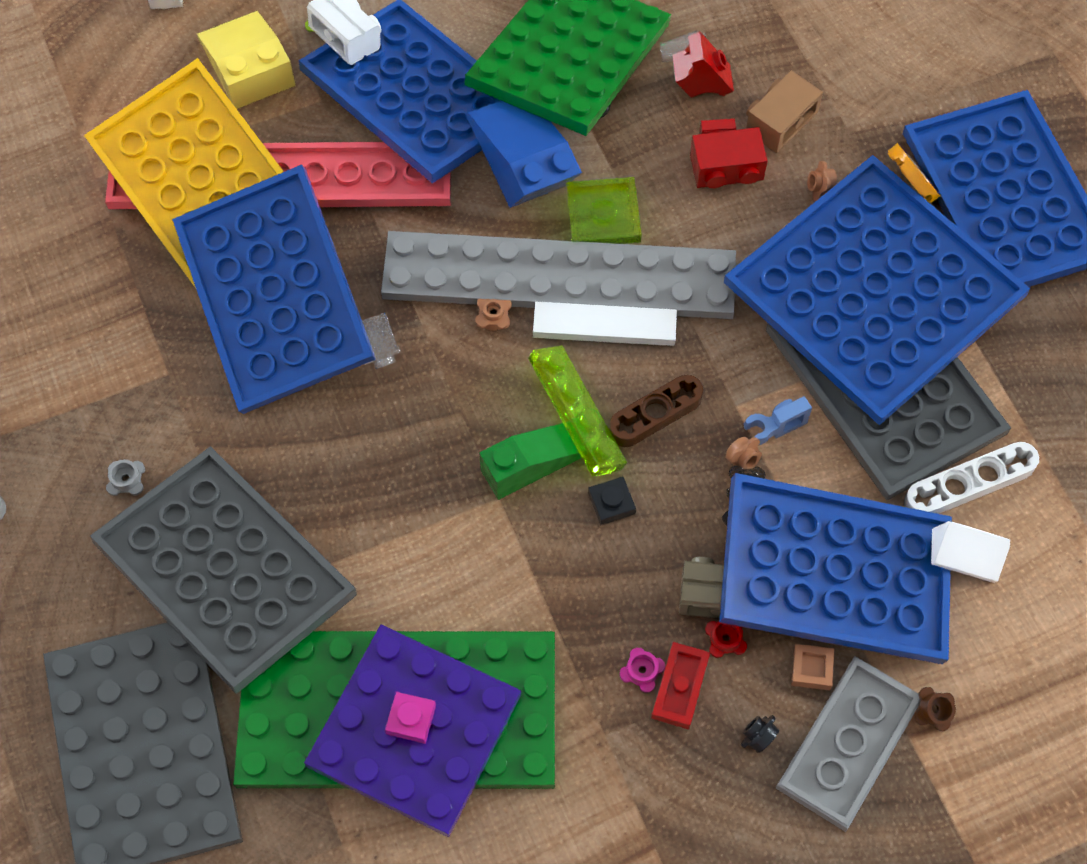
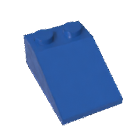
[466,100,582,208]

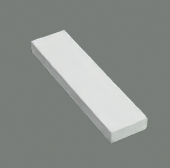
[533,302,677,346]

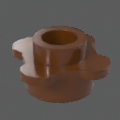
[914,687,956,731]

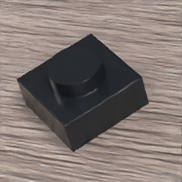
[588,476,636,525]

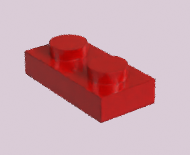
[651,642,711,730]

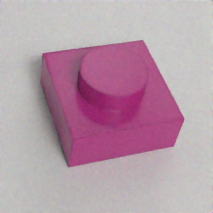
[385,692,436,744]

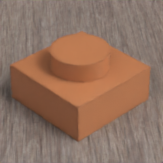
[791,644,834,690]

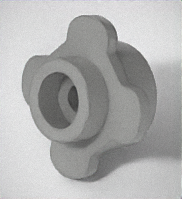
[106,459,145,496]

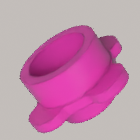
[620,648,665,693]

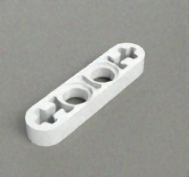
[904,442,1039,514]

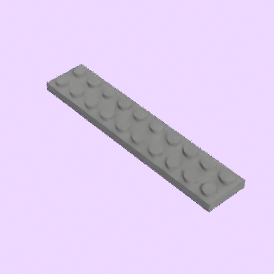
[381,231,736,319]

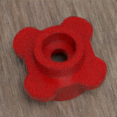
[705,621,747,658]

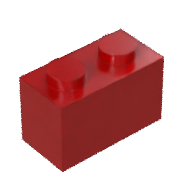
[690,127,767,188]

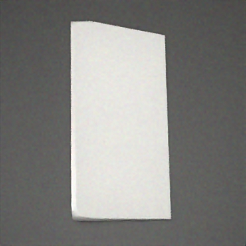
[931,521,1010,583]

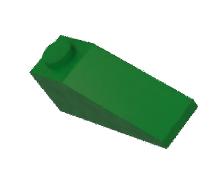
[479,420,595,500]

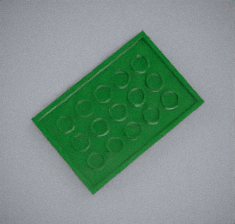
[464,0,671,136]

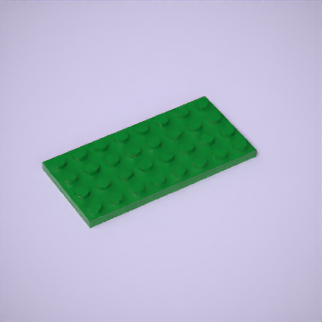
[233,631,555,789]

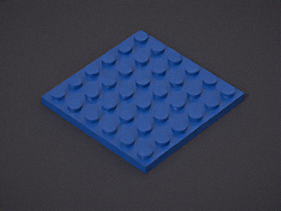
[724,155,1030,425]

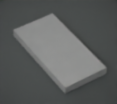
[776,656,920,832]

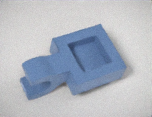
[744,396,812,445]

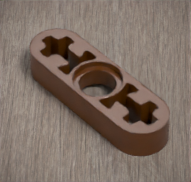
[609,375,703,447]

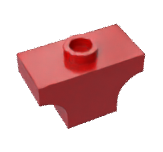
[672,31,734,98]

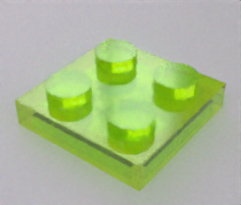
[566,177,642,244]

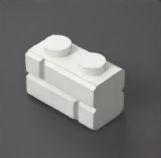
[307,0,381,65]

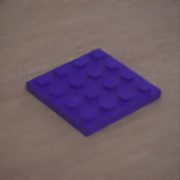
[304,624,521,838]

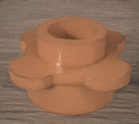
[807,161,837,202]
[475,299,512,331]
[726,437,762,474]

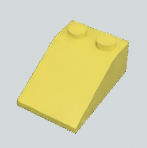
[197,11,296,109]

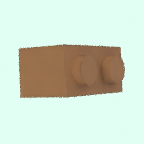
[746,70,823,153]

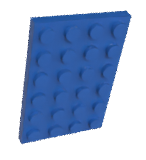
[299,0,501,184]
[902,90,1087,287]
[172,165,376,414]
[719,473,952,664]

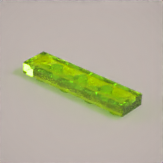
[528,345,627,477]

